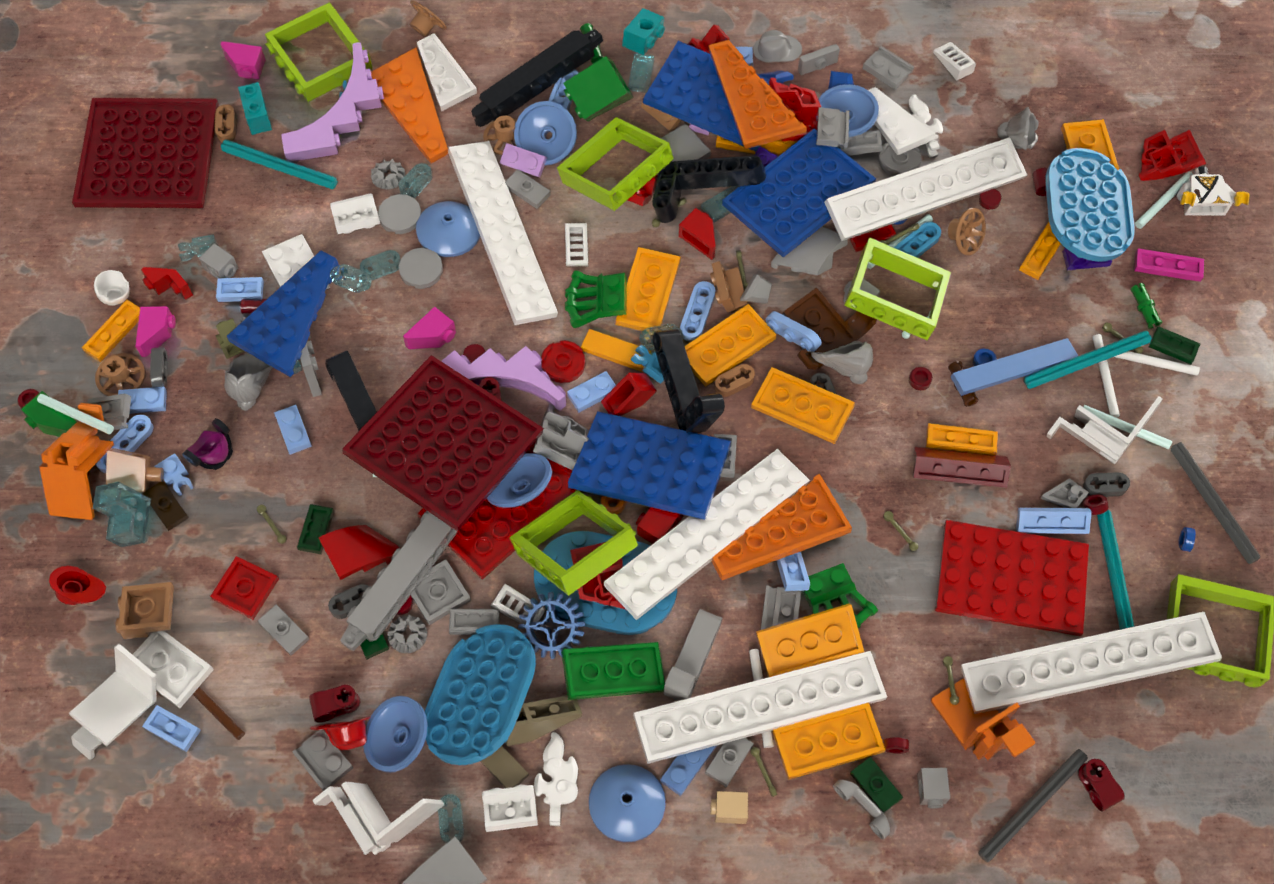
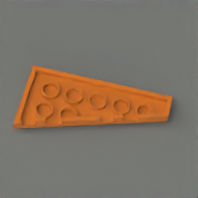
[709,40,807,149]
[371,48,448,164]
[711,473,852,580]

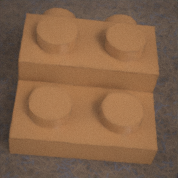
[115,582,174,639]

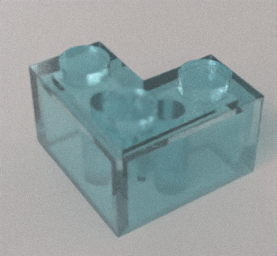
[93,482,151,547]

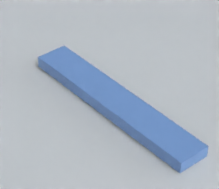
[951,338,1078,396]

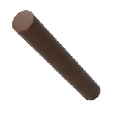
[192,687,245,740]

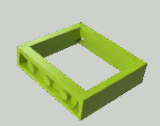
[265,2,373,102]
[557,117,674,211]
[844,238,951,340]
[509,490,638,596]
[1167,574,1274,688]

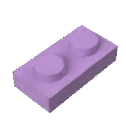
[500,143,547,178]

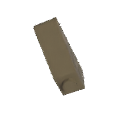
[505,695,582,746]

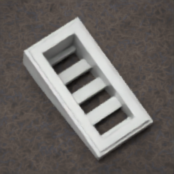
[933,42,976,81]
[565,223,588,266]
[490,584,546,624]

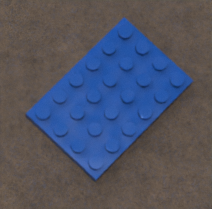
[643,41,770,152]
[722,128,876,257]
[568,411,731,520]

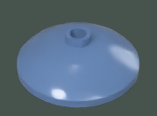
[816,84,879,137]
[514,101,577,166]
[416,201,480,257]
[487,453,552,508]
[363,696,427,772]
[589,764,666,842]

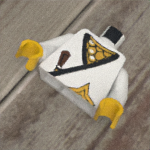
[1177,166,1250,215]

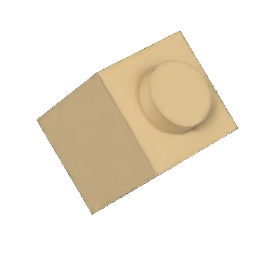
[710,791,748,824]

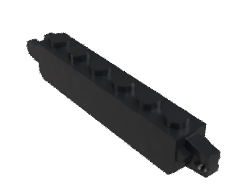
[471,29,603,127]

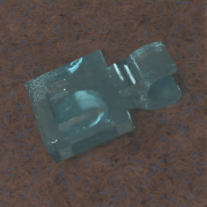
[178,234,218,261]

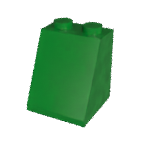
[563,56,634,121]

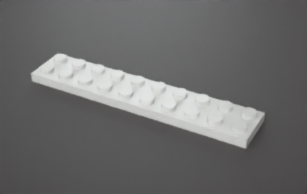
[824,137,1027,241]
[448,141,558,325]
[604,449,810,620]
[961,612,1222,714]
[633,651,887,764]

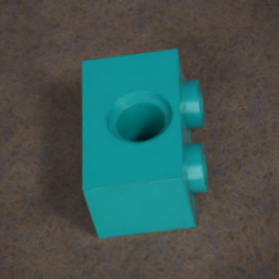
[622,8,665,55]
[238,82,272,135]

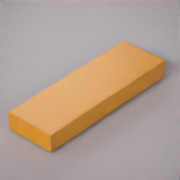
[1019,222,1061,280]
[81,300,140,362]
[581,329,652,373]
[926,423,998,455]

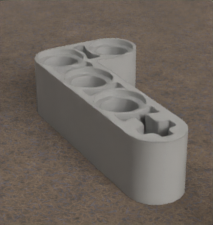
[664,609,723,701]

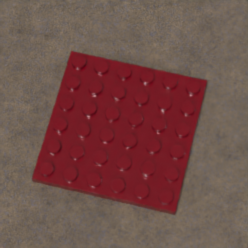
[72,98,219,208]
[342,355,544,531]

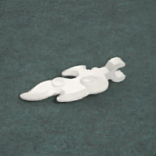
[909,94,943,158]
[534,732,578,826]

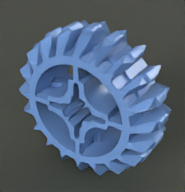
[518,592,585,659]

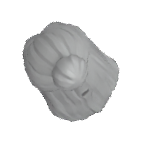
[997,107,1039,150]
[811,341,873,384]
[224,353,273,411]

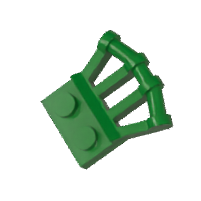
[565,271,627,328]
[803,563,878,628]

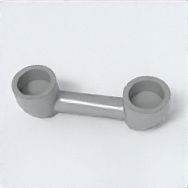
[833,780,890,840]

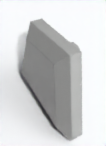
[740,274,772,304]
[1041,478,1089,508]

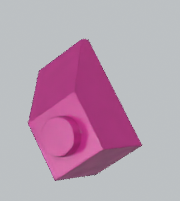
[220,41,266,79]
[135,306,176,357]
[403,307,456,349]

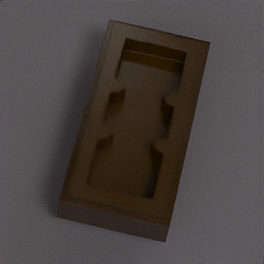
[142,481,189,531]

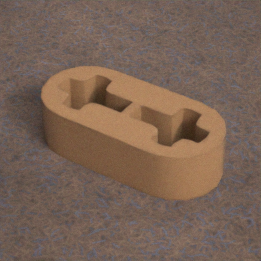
[215,104,237,143]
[715,364,755,397]

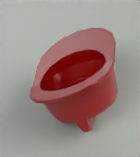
[49,566,106,605]
[310,716,371,750]

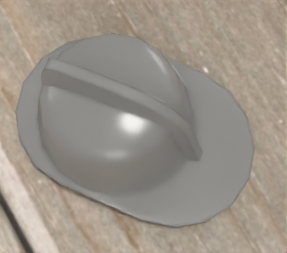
[753,30,802,62]

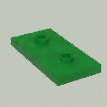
[561,642,665,700]

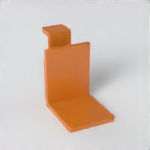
[39,403,114,520]
[931,678,1035,760]

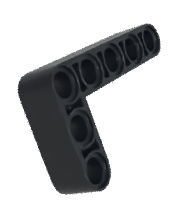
[652,156,766,223]
[652,329,725,433]
[325,350,377,431]

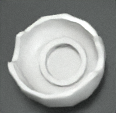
[94,270,130,306]

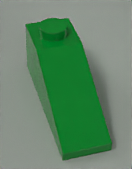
[21,391,77,437]

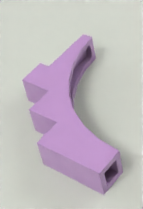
[281,42,384,162]
[442,346,566,411]

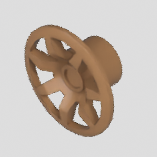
[409,0,447,37]
[483,116,517,155]
[948,208,986,255]
[95,353,145,396]

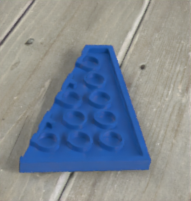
[227,250,339,377]

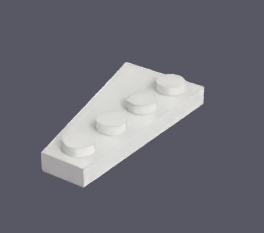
[417,33,477,112]
[868,87,935,155]

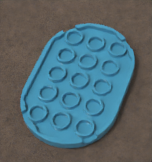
[1045,148,1135,262]
[534,531,677,635]
[425,624,536,765]

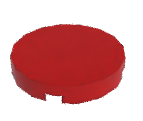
[541,340,586,383]

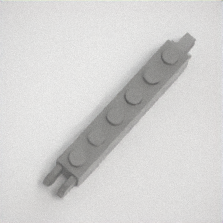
[340,511,458,651]

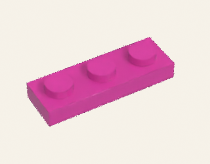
[1134,248,1204,282]

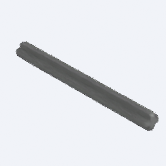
[1171,442,1261,564]
[978,749,1088,862]

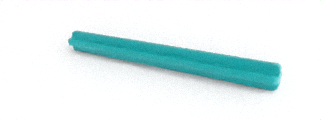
[221,139,338,189]
[1024,331,1152,389]
[1097,510,1135,630]

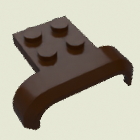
[782,287,877,370]

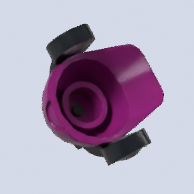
[182,418,233,470]

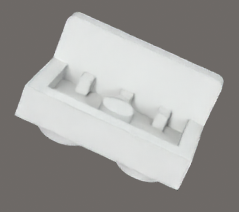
[330,193,380,234]
[482,785,538,832]

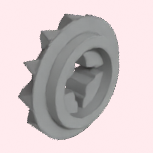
[371,159,405,190]
[387,614,427,653]

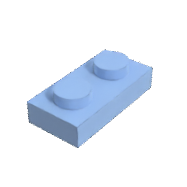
[216,277,264,302]
[567,371,616,413]
[118,386,167,414]
[274,405,312,455]
[776,551,810,591]
[142,705,201,752]

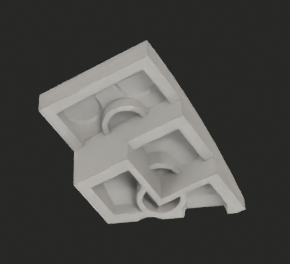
[771,226,848,275]
[533,403,589,470]
[402,837,487,884]

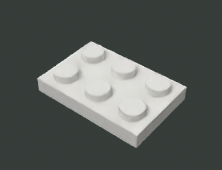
[262,234,330,289]
[133,631,214,708]

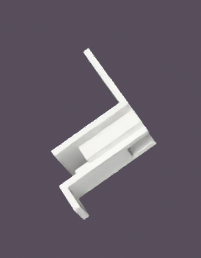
[1047,396,1162,464]
[69,644,156,760]
[312,782,445,855]

